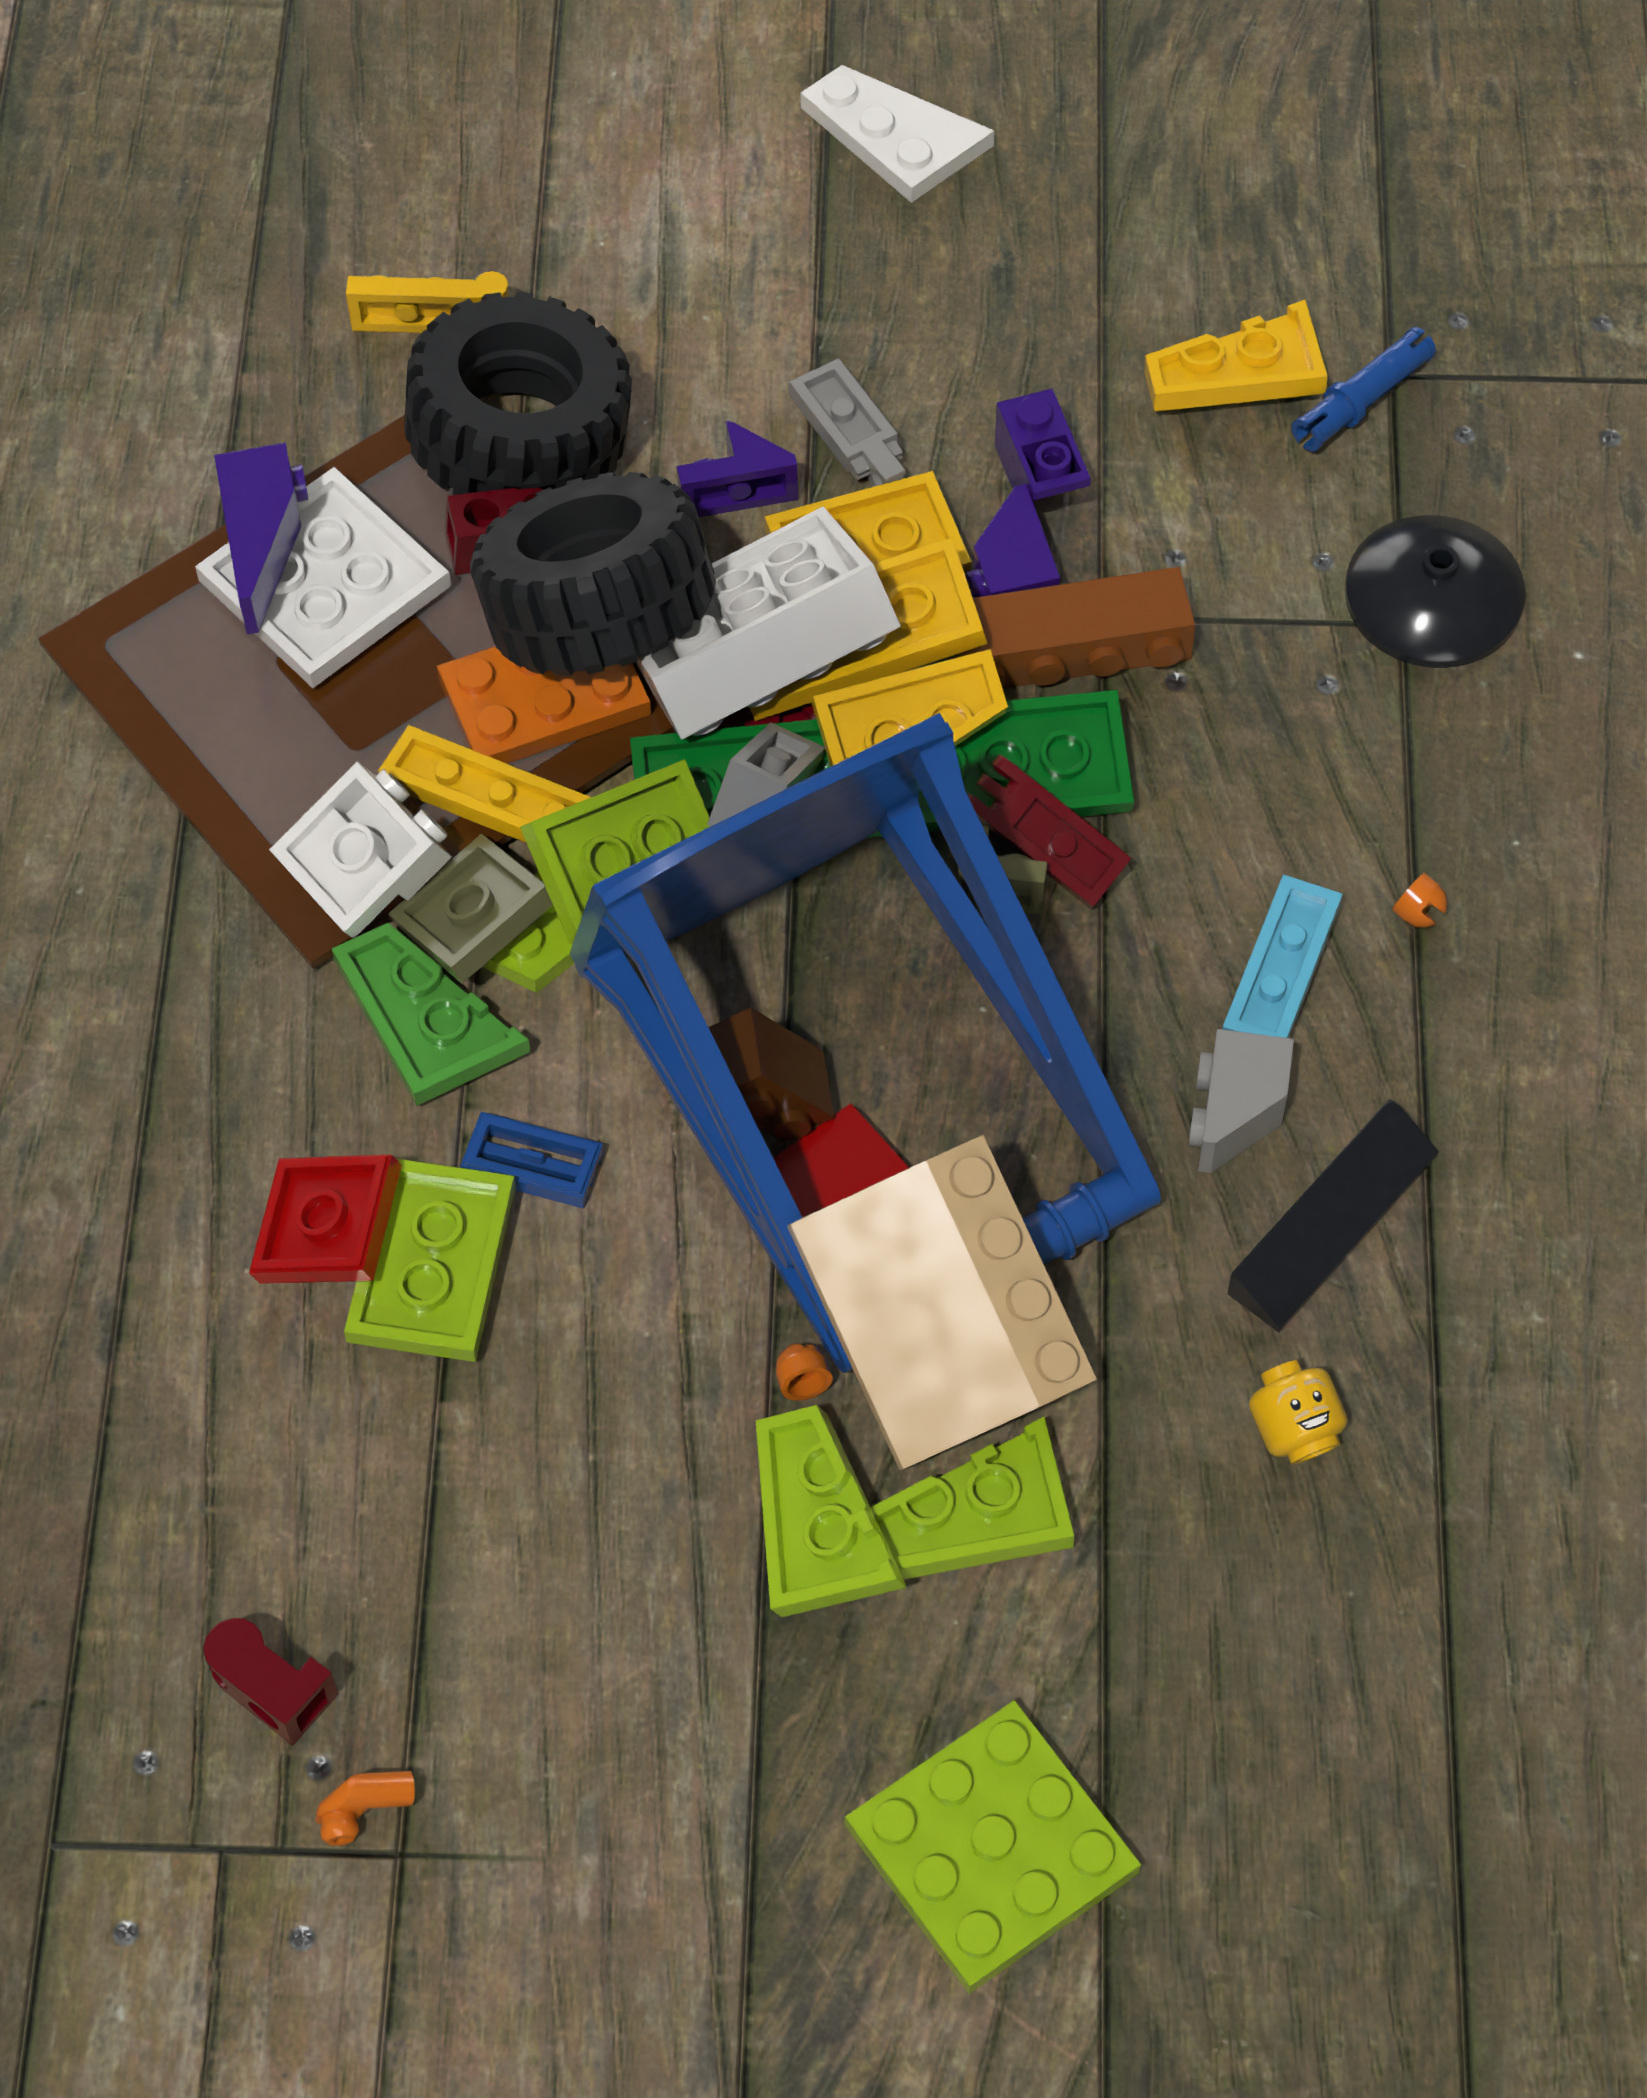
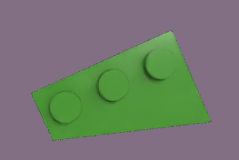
[332,923,531,1106]

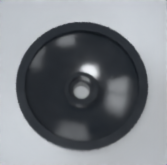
[1345,515,1525,668]

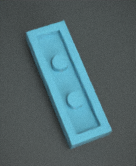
[1222,874,1343,1038]

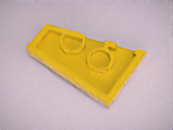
[1144,300,1328,412]
[812,649,1008,767]

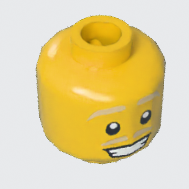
[1249,1360,1348,1465]

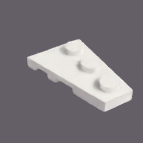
[801,65,994,203]

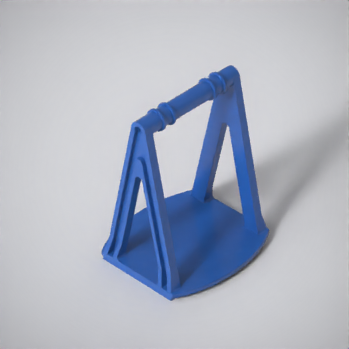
[569,713,1161,1373]

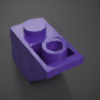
[995,388,1091,500]

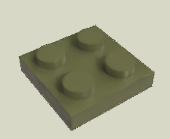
[388,833,553,983]

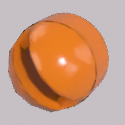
[1392,872,1448,928]
[776,1343,833,1401]

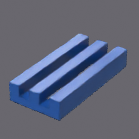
[460,1112,604,1209]

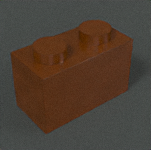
[708,1007,835,1141]

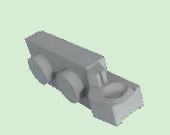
[788,359,906,487]

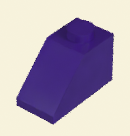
[965,484,1060,598]

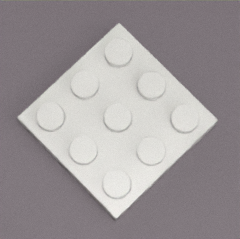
[195,467,451,688]

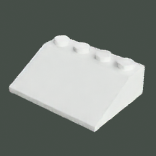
[636,506,901,740]

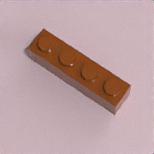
[947,566,1195,689]

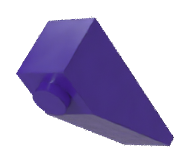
[214,442,309,635]

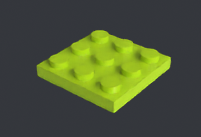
[844,1700,1141,1995]

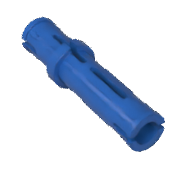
[1291,327,1436,452]

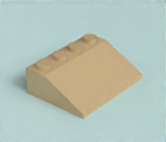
[787,1135,1097,1470]

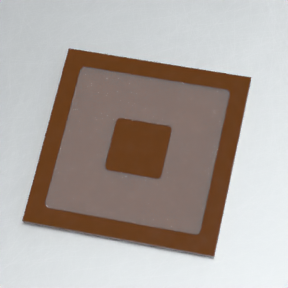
[38,415,676,969]

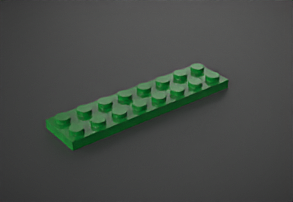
[630,690,1134,838]

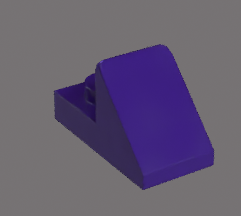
[677,421,798,518]

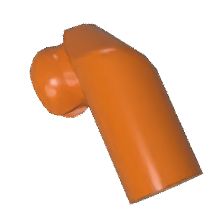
[315,1771,415,1846]

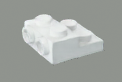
[269,762,452,938]

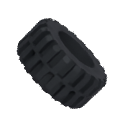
[404,292,632,495]
[470,472,716,676]

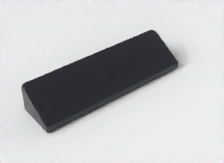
[1227,1099,1439,1333]

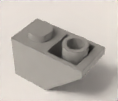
[1188,1029,1294,1173]

